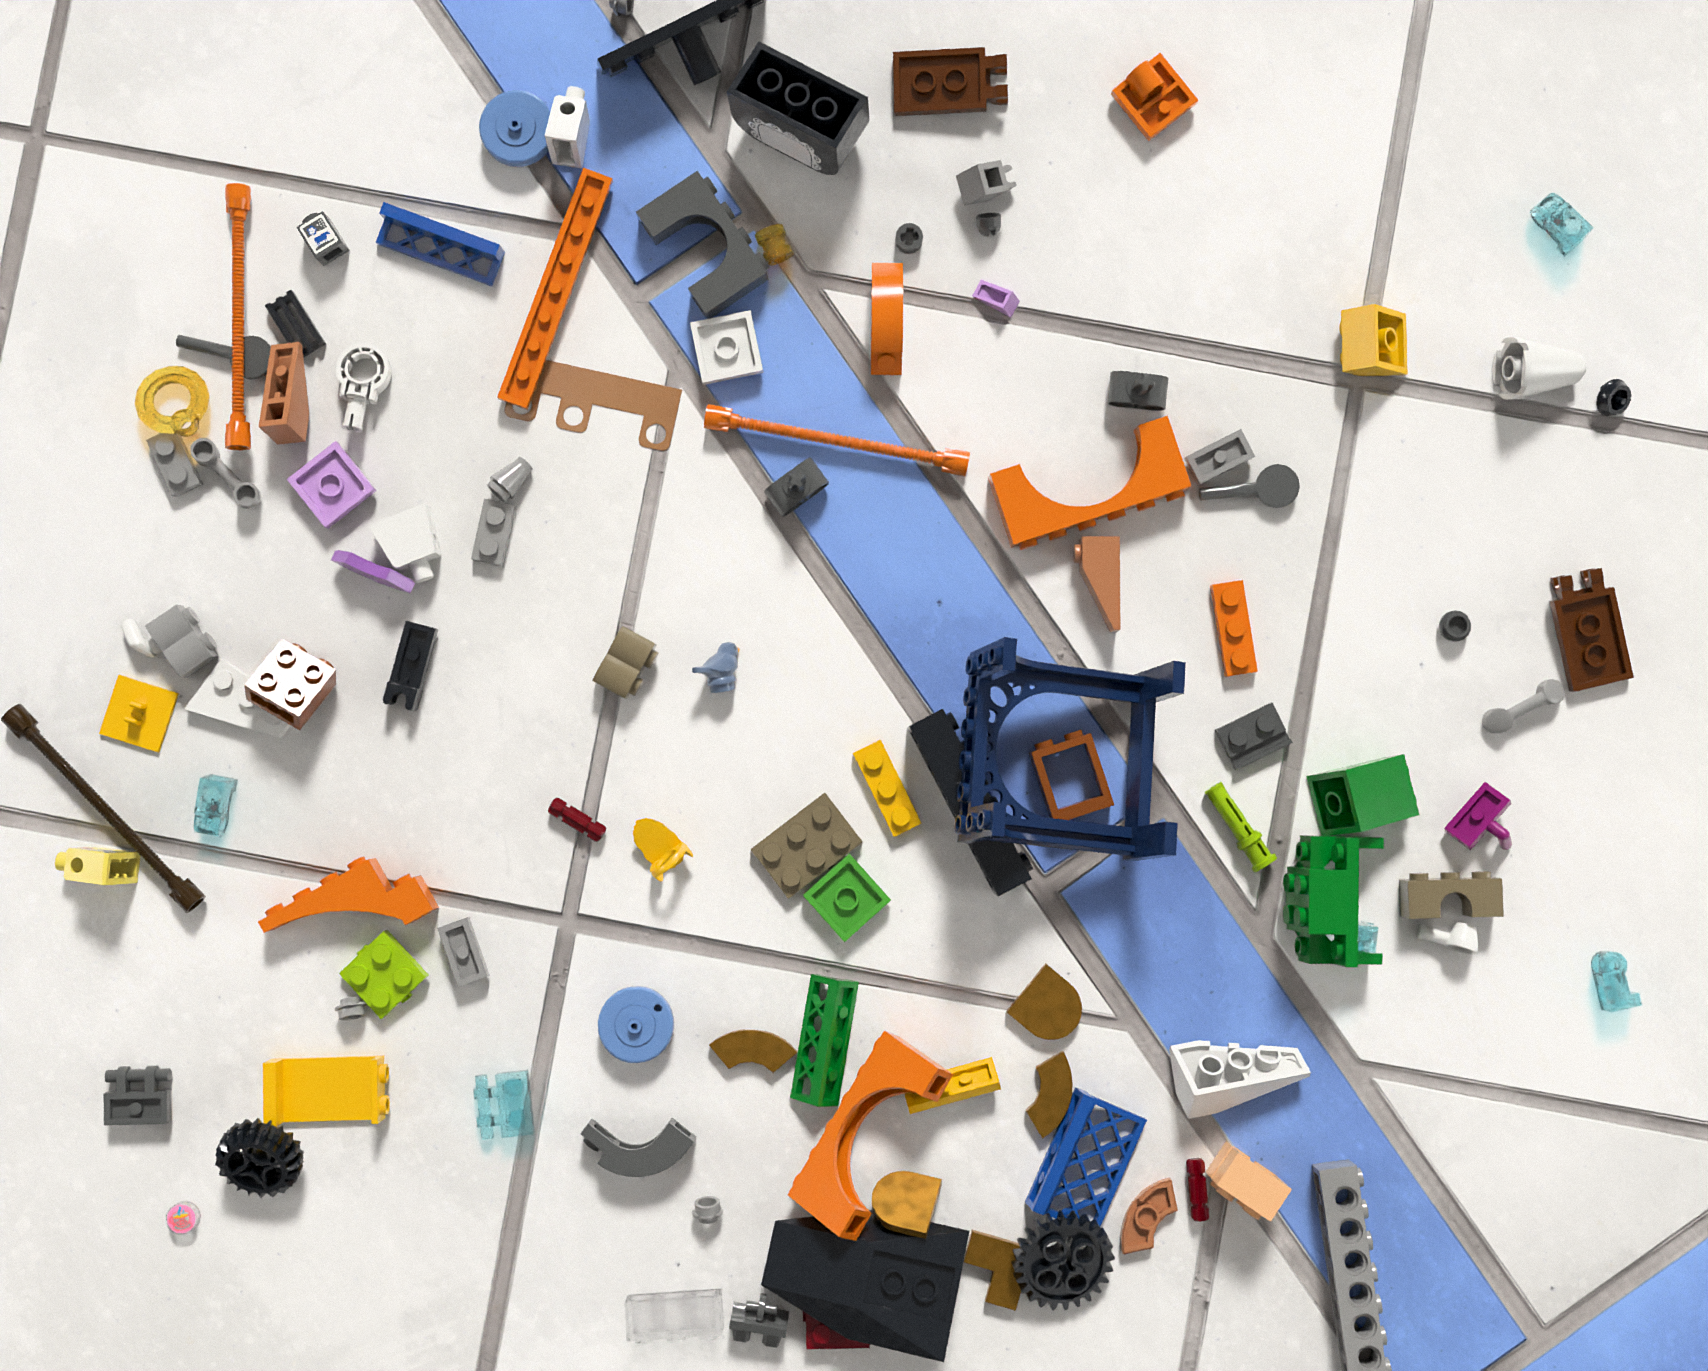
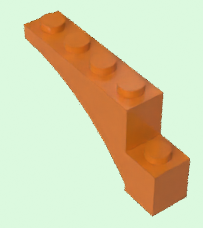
[258,856,439,933]

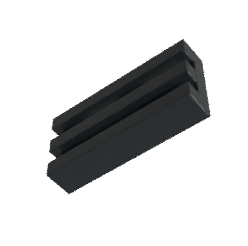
[265,290,326,358]

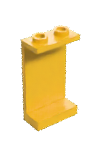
[263,1055,390,1127]

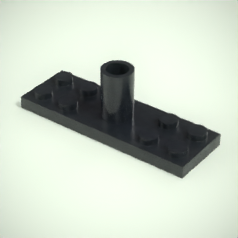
[597,0,764,86]

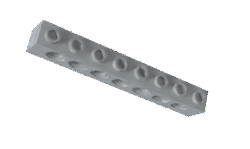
[1312,1159,1392,1371]

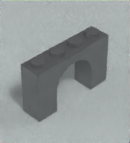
[636,171,769,319]

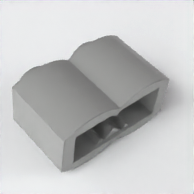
[145,604,218,678]

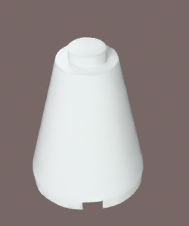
[1492,337,1587,400]

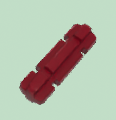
[548,798,607,842]
[1186,1158,1210,1222]

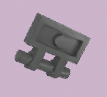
[103,1066,172,1125]

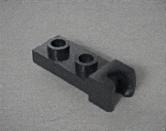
[383,621,438,711]

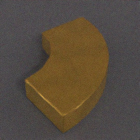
[709,1029,797,1073]
[1026,1051,1073,1139]

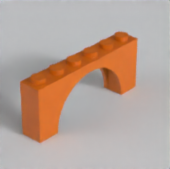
[988,415,1191,550]
[787,1031,954,1241]

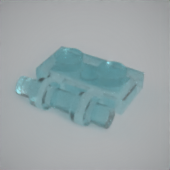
[473,1070,535,1140]

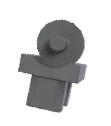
[729,1293,789,1348]

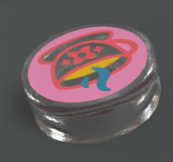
[166,1201,201,1235]

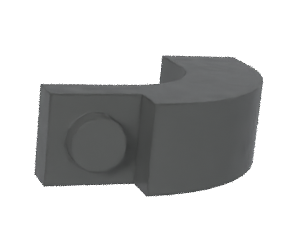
[580,1118,696,1177]

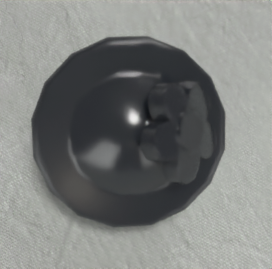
[1596,379,1632,416]

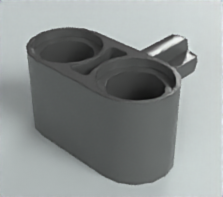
[1107,371,1169,411]
[764,457,830,517]

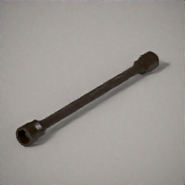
[1,704,206,913]

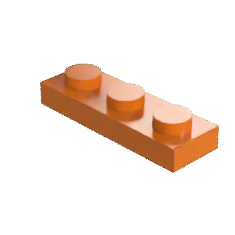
[1210,580,1258,677]

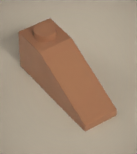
[259,342,309,445]
[1073,536,1121,632]

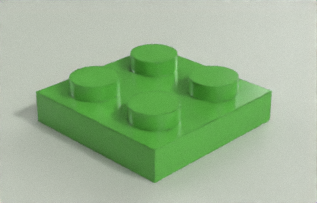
[803,853,891,942]

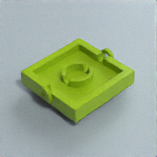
[339,930,429,1019]

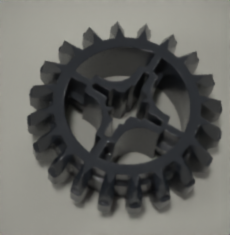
[215,1118,304,1198]

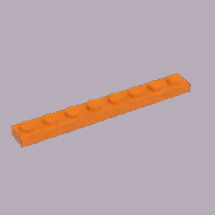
[497,167,613,410]

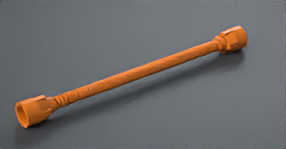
[225,183,251,451]
[704,404,970,476]

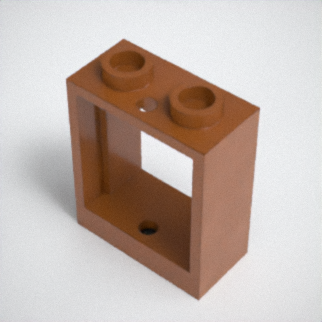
[1029,730,1114,820]

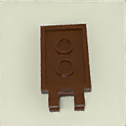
[893,47,1008,116]
[1549,568,1634,692]

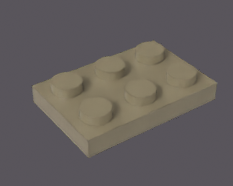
[751,793,863,899]

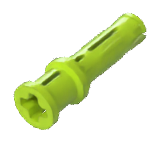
[1204,782,1278,873]

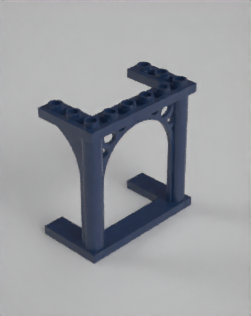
[954,637,1186,861]

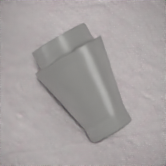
[487,456,533,502]

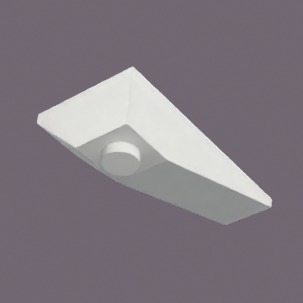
[1169,1040,1311,1119]

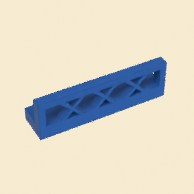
[376,202,505,286]

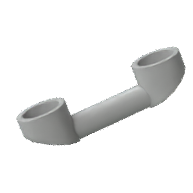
[190,438,261,509]
[1482,679,1564,733]

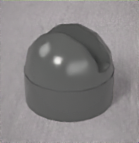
[976,213,1001,237]

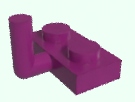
[1444,782,1512,851]

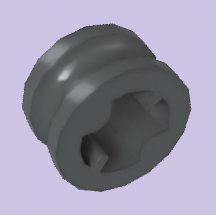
[895,223,923,254]

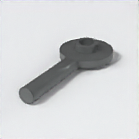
[176,335,271,379]
[1199,464,1300,508]

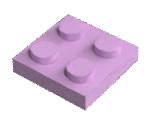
[287,441,377,529]

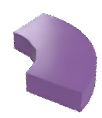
[331,550,415,593]

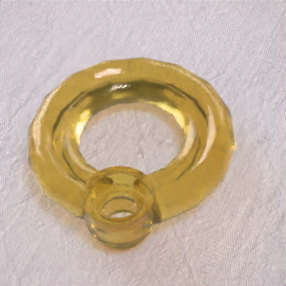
[134,366,210,437]

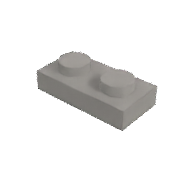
[146,427,204,497]
[1184,429,1255,486]
[471,499,517,566]
[437,917,490,987]

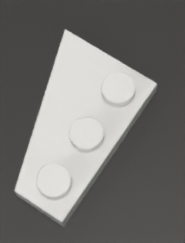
[185,659,291,738]

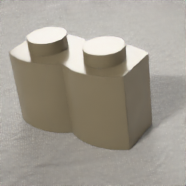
[592,626,659,699]

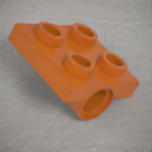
[1111,53,1198,141]

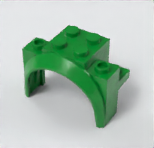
[1283,835,1384,967]

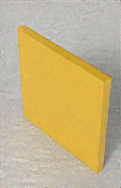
[99,675,179,752]

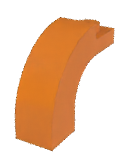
[871,263,903,375]

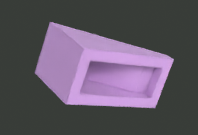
[972,280,1020,318]

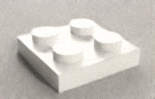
[690,310,764,385]

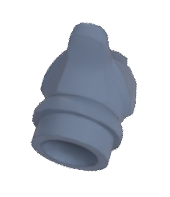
[692,642,740,693]

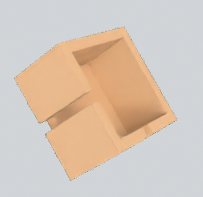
[1206,1141,1292,1222]

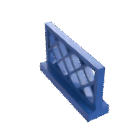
[1025,1087,1147,1226]

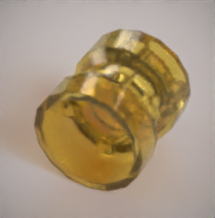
[755,224,794,266]

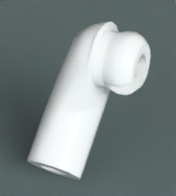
[121,619,162,657]

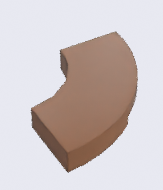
[1120,1177,1178,1254]

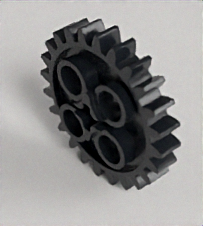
[1011,1210,1115,1311]

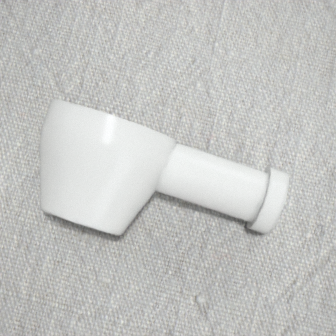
[1417,922,1478,955]

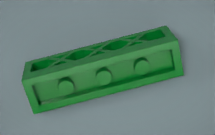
[790,974,859,1107]

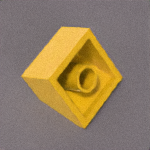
[1339,304,1408,376]

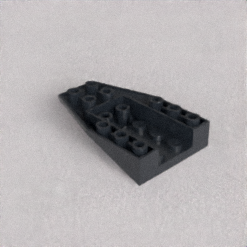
[761,1210,969,1362]

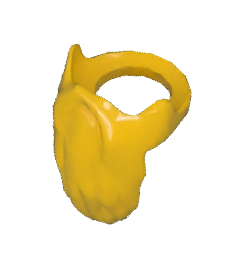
[633,818,693,882]

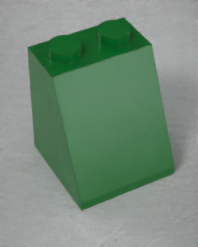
[1307,754,1420,836]

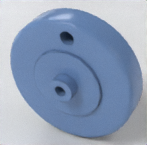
[479,90,550,167]
[598,986,674,1063]

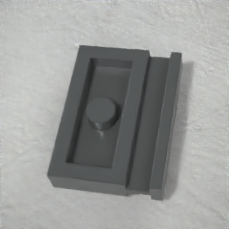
[1215,702,1293,770]

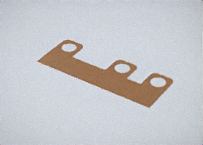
[504,360,682,451]

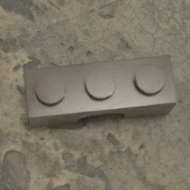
[1399,871,1504,919]

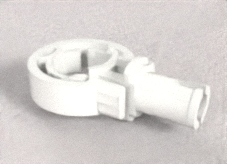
[336,343,392,432]

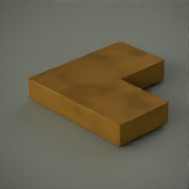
[964,1230,1021,1311]

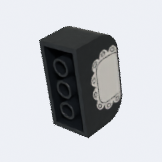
[727,41,870,175]

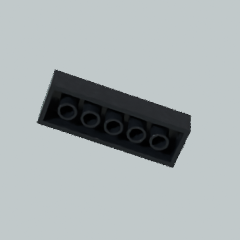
[907,709,1033,896]

